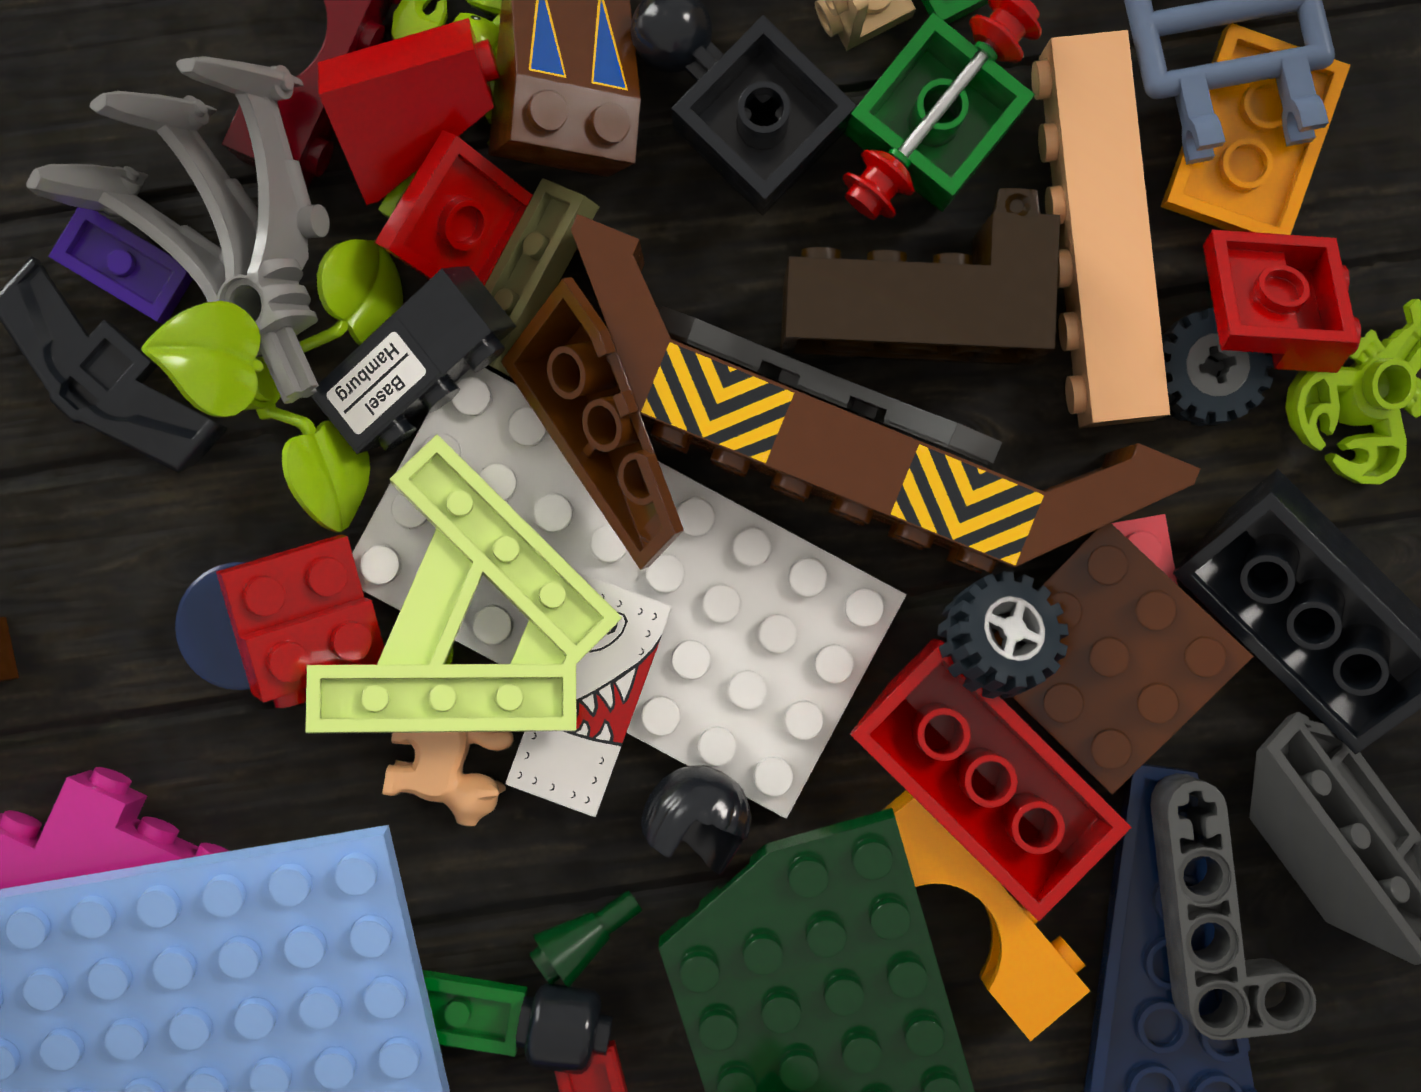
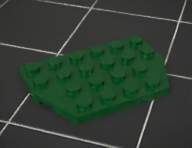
[659,808,975,1092]

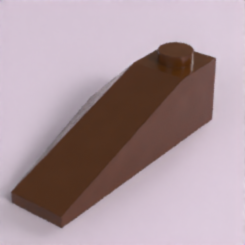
[501,277,684,570]

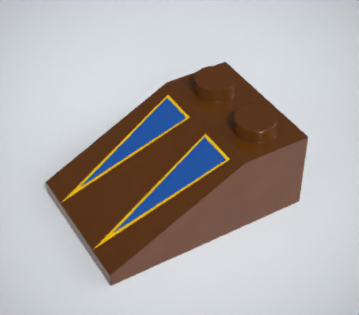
[488,0,641,177]

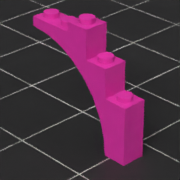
[0,767,229,889]

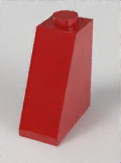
[318,18,500,205]

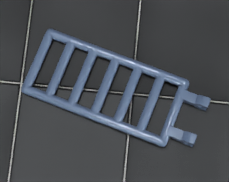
[1124,0,1335,165]

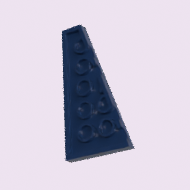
[1084,764,1258,1092]

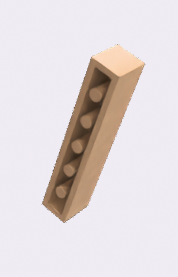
[1031,30,1170,428]

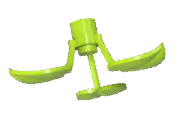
[141,239,403,533]

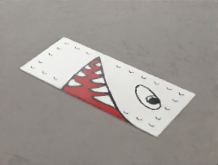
[505,573,673,817]

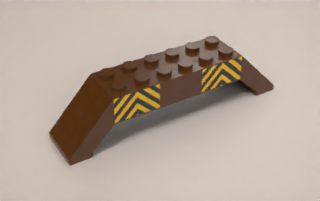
[571,214,1201,575]

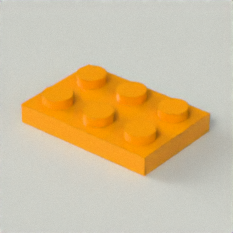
[1161,23,1350,235]

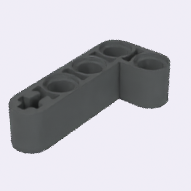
[1150,773,1316,1040]

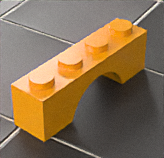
[881,790,1090,1041]

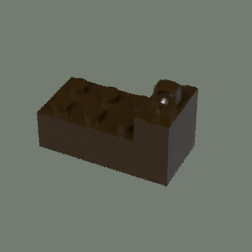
[780,188,1060,366]

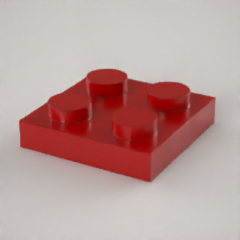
[374,130,533,286]

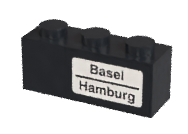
[311,266,517,454]

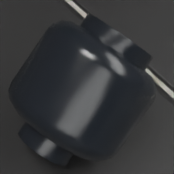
[516,983,613,1075]

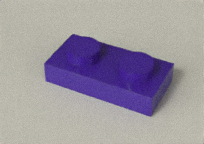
[48,207,193,324]

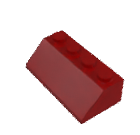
[850,638,1132,921]

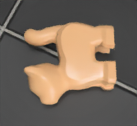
[382,732,514,827]

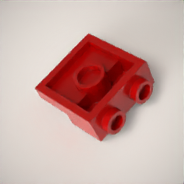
[1203,229,1361,373]
[216,534,384,708]

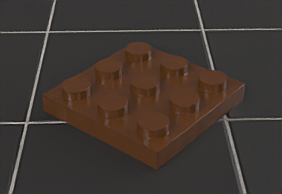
[994,523,1254,795]

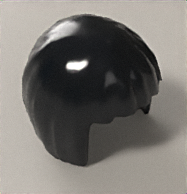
[641,765,752,875]

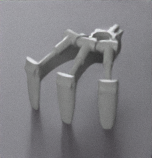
[26,56,330,404]

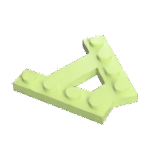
[306,434,622,734]

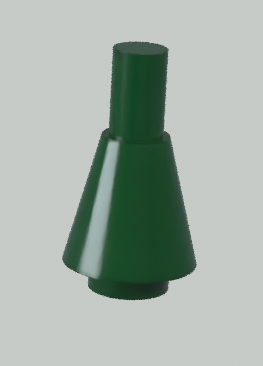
[529,890,643,988]

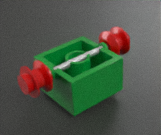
[843,0,1042,220]

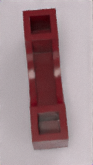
[222,0,401,190]

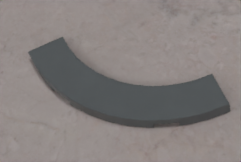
[659,306,1002,465]

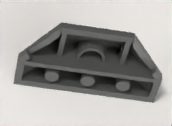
[1249,712,1421,965]

